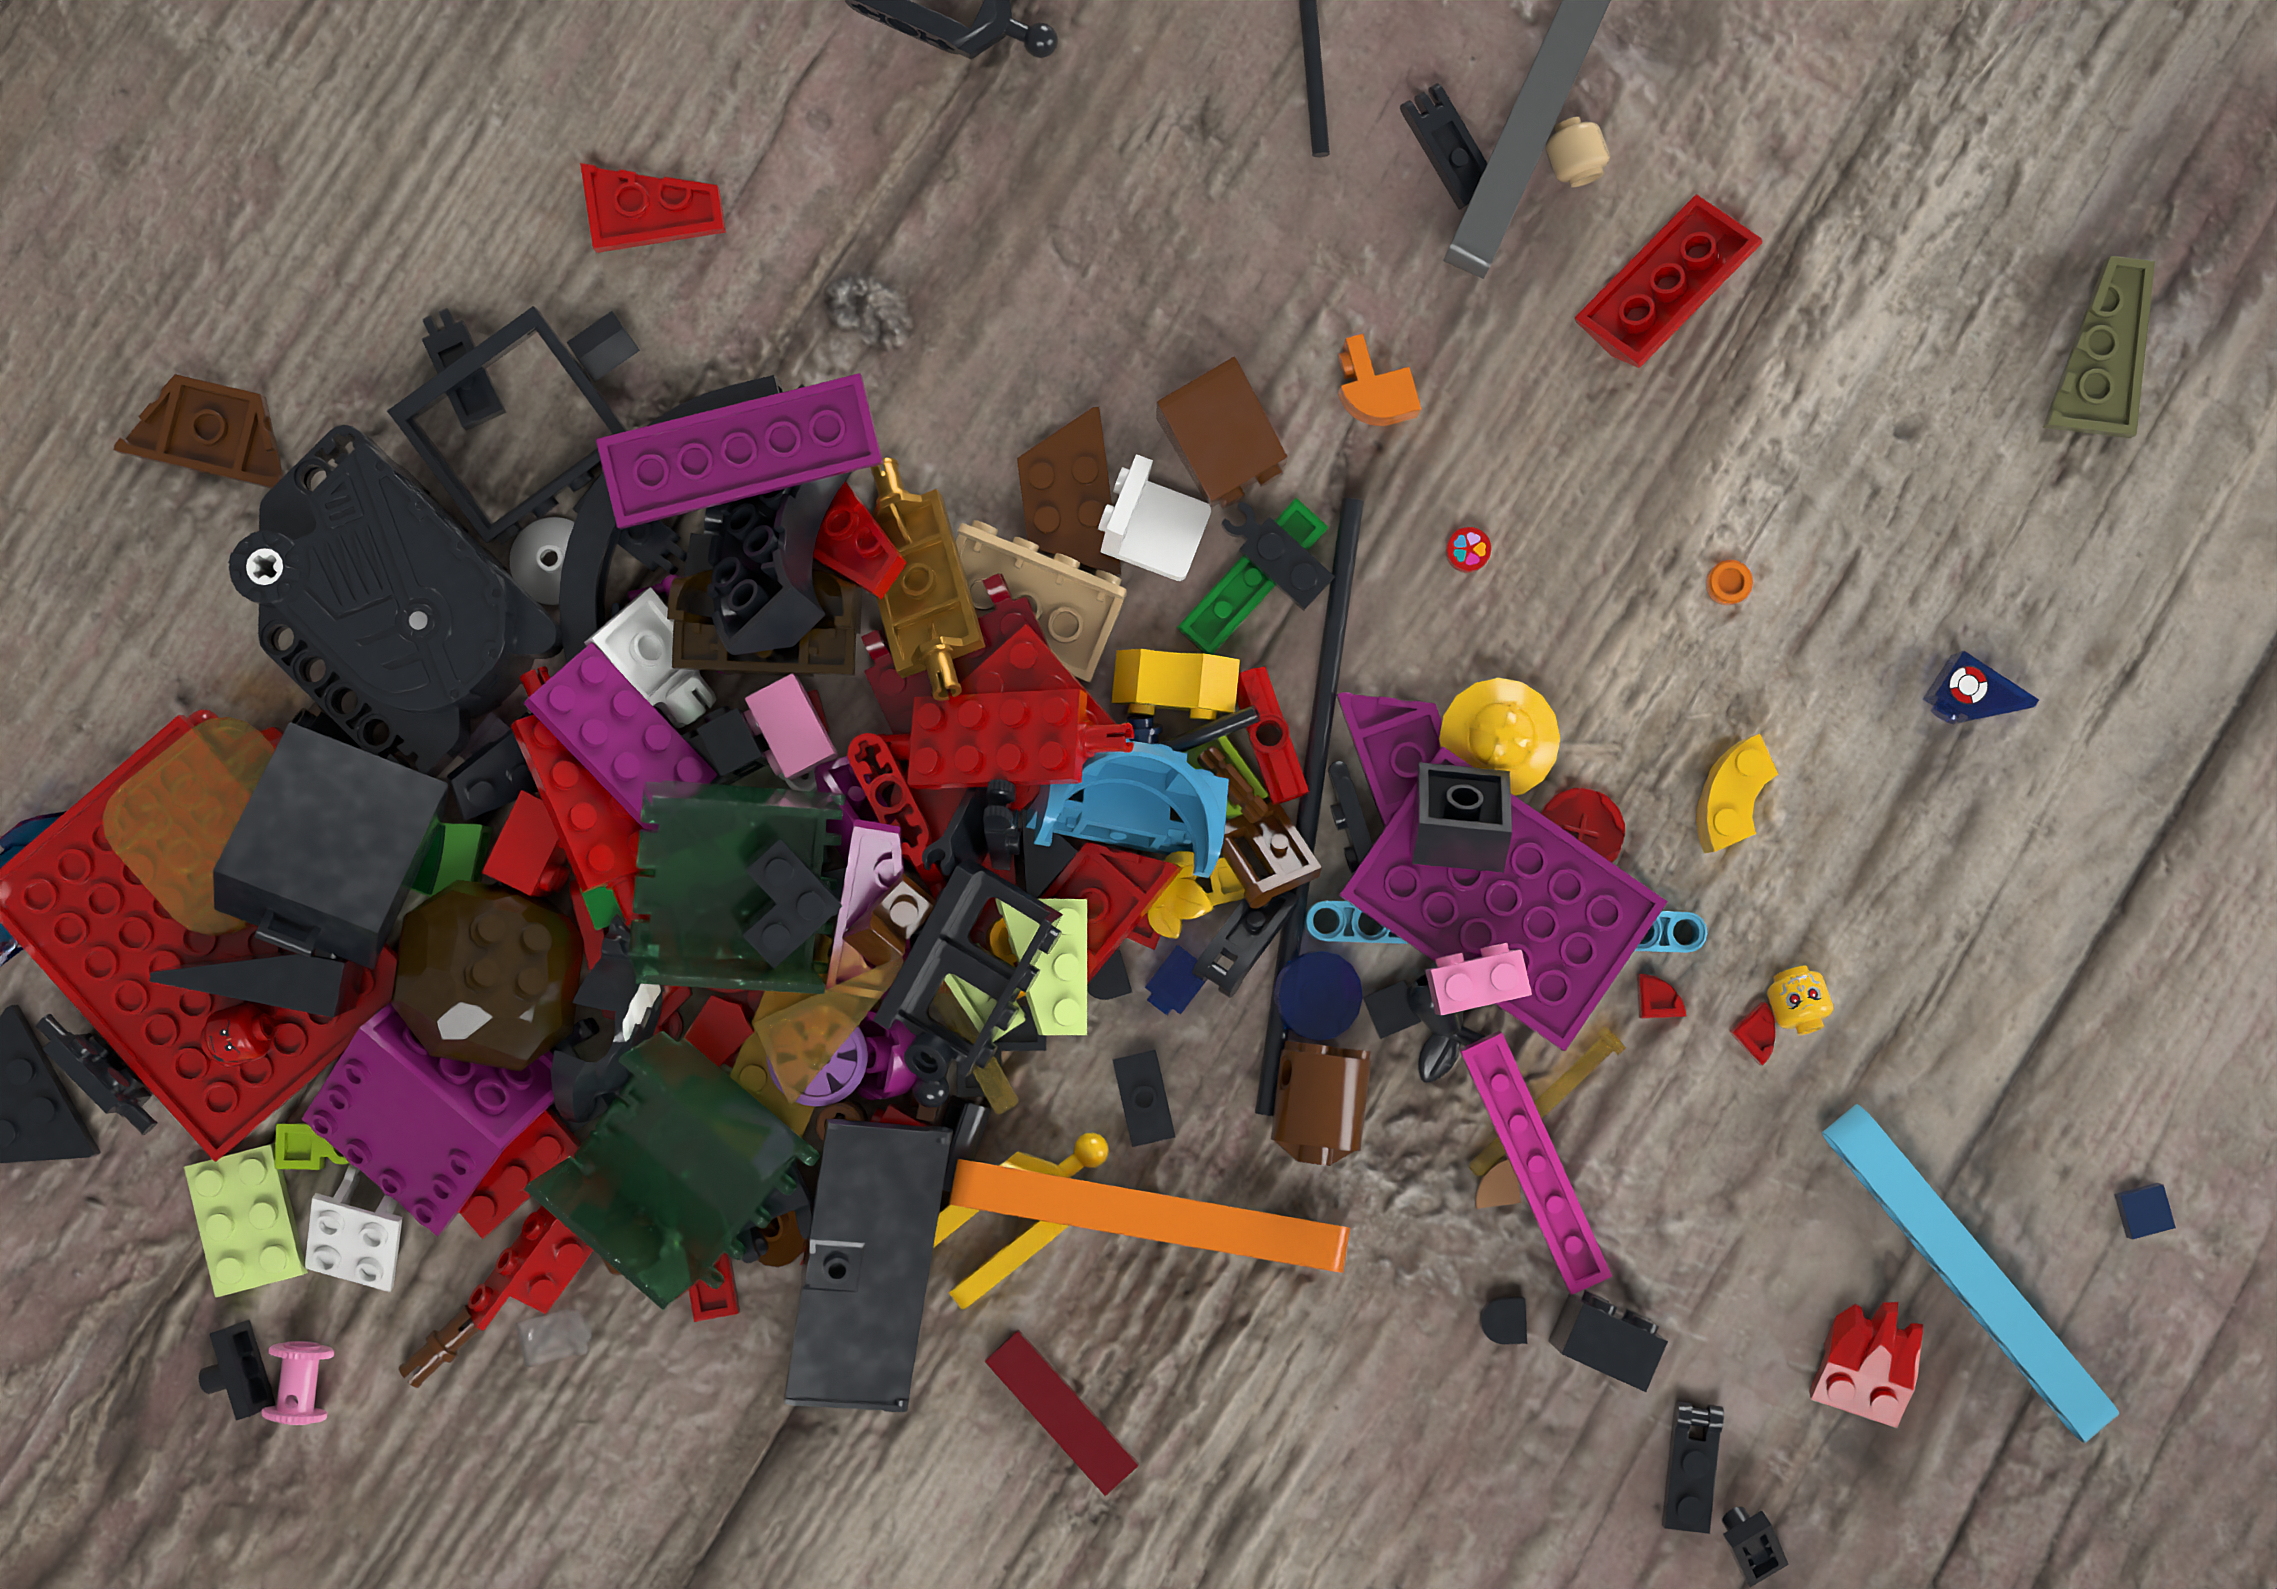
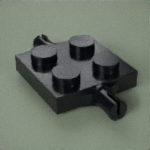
[35,1014,158,1136]

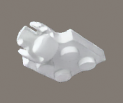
[584,587,716,729]

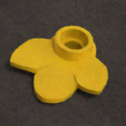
[1147,851,1214,939]

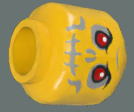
[1767,966,1834,1035]

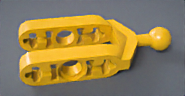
[933,1132,1109,1310]

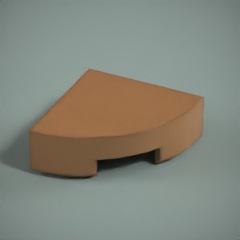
[1475,1158,1521,1209]

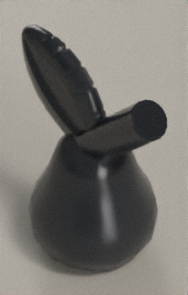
[1407,974,1486,1083]

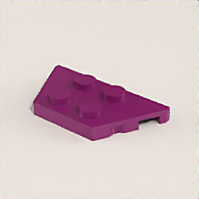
[1337,692,1442,829]

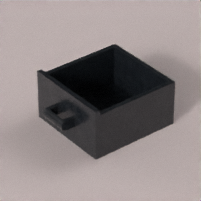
[213,722,448,970]

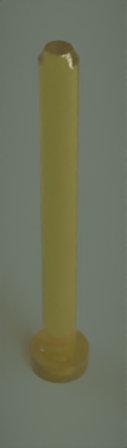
[1469,1026,1626,1177]

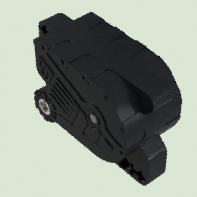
[228,425,563,778]

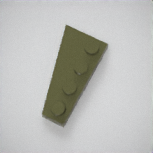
[2042,256,2155,438]

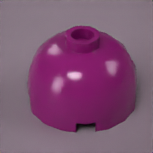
[853,1009,918,1100]

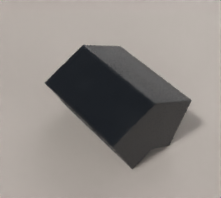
[567,311,640,382]

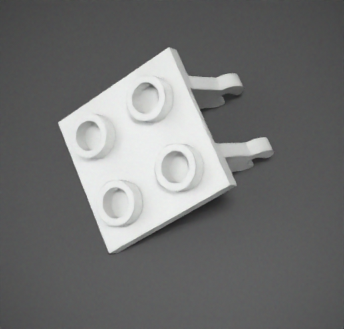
[305,1164,402,1292]

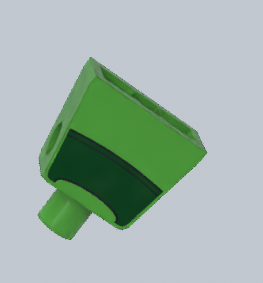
[411,823,493,897]

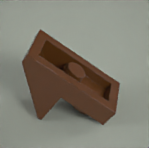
[842,873,937,966]

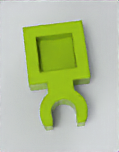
[275,1123,349,1170]

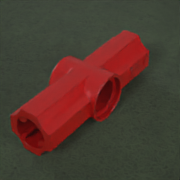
[1236,666,1309,805]

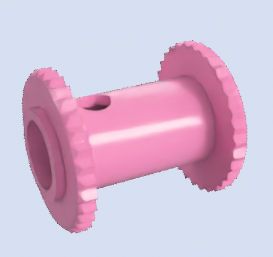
[262,1341,334,1425]

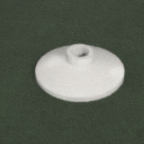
[510,517,575,605]

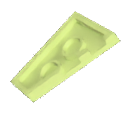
[995,898,1087,1035]

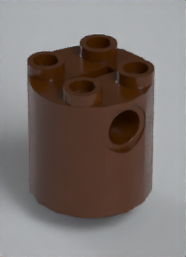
[1271,1041,1371,1166]

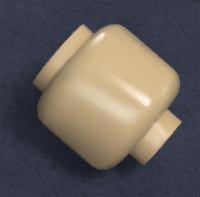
[1546,117,1610,188]

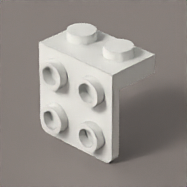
[1098,454,1211,581]

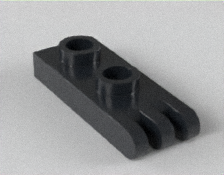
[1400,83,1488,210]

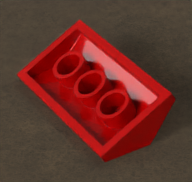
[1574,194,1763,368]

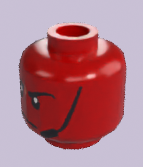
[201,1003,275,1067]

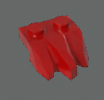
[1809,1302,1923,1428]

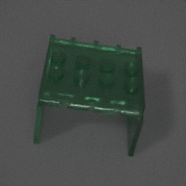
[628,780,846,994]
[524,1031,820,1310]

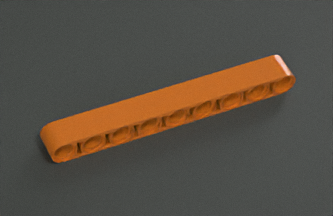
[949,1159,1350,1273]

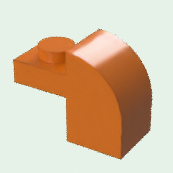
[1338,333,1422,426]

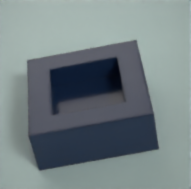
[2114,1183,2176,1240]

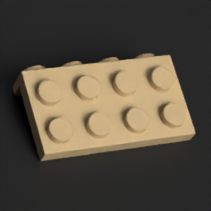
[956,520,1127,684]

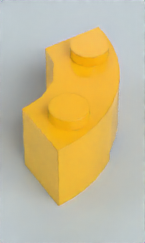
[1111,649,1240,721]
[1696,733,1778,854]

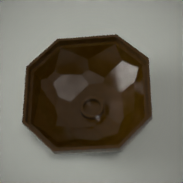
[391,880,584,1071]

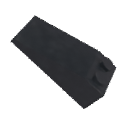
[149,948,364,1017]

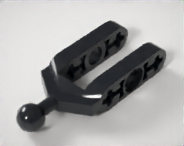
[845,0,1058,60]

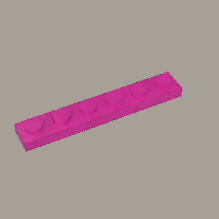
[1459,1030,1612,1295]

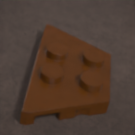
[113,374,284,489]
[1017,407,1121,577]

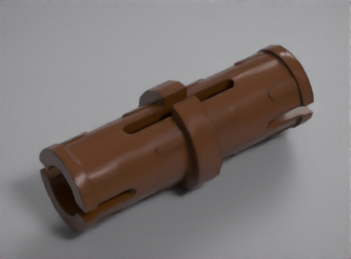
[398,1305,480,1388]

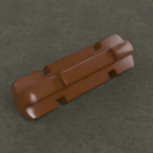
[1197,746,1269,823]

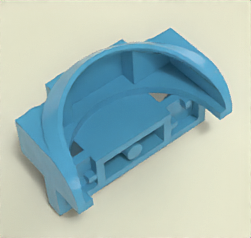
[1026,739,1229,878]

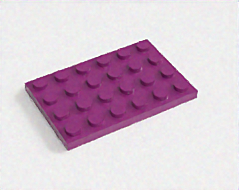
[1339,746,1668,1051]

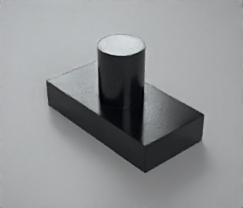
[198,1319,276,1421]
[1722,1506,1789,1588]

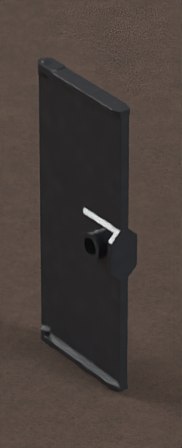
[783,1119,953,1412]

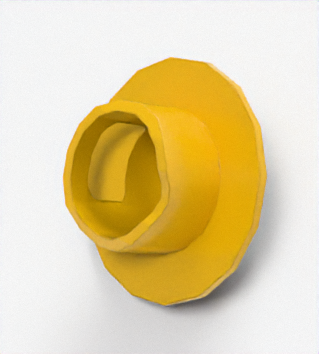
[1439,678,1560,796]

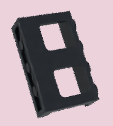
[873,858,1063,1077]

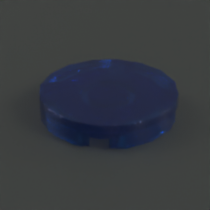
[1274,950,1363,1041]

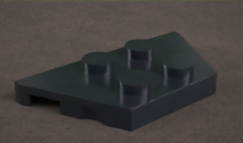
[0,1005,101,1163]

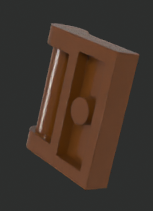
[1221,802,1322,908]

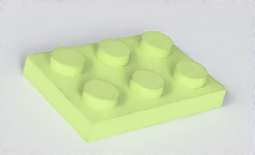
[184,1143,308,1298]

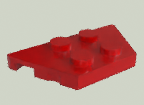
[1040,842,1182,984]

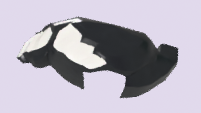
[551,913,663,1123]

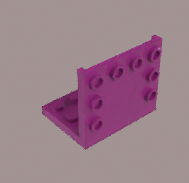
[302,1002,555,1237]

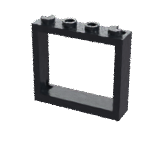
[387,306,628,545]

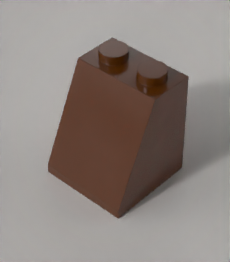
[1156,356,1288,509]

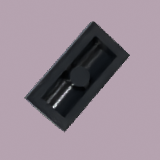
[941,1094,992,1192]

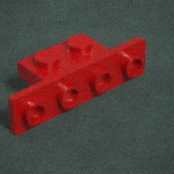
[468,1166,596,1331]

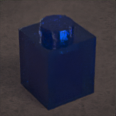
[1145,944,1208,1016]

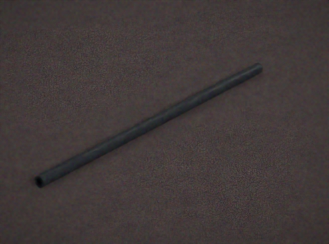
[1255,498,1364,1116]

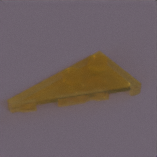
[753,957,904,1104]

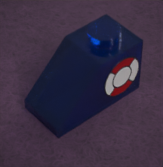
[1923,651,2039,724]

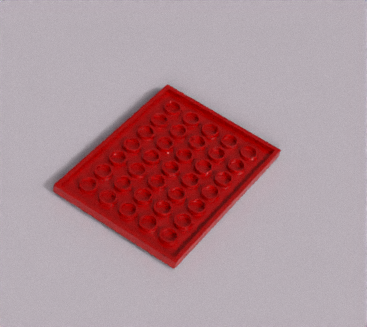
[0,715,398,1162]

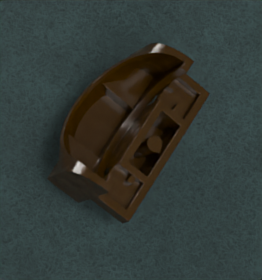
[667,569,862,677]

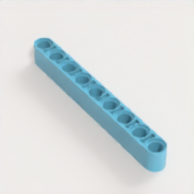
[1304,901,1707,953]
[1822,1104,2119,1443]

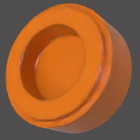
[1706,560,1753,606]

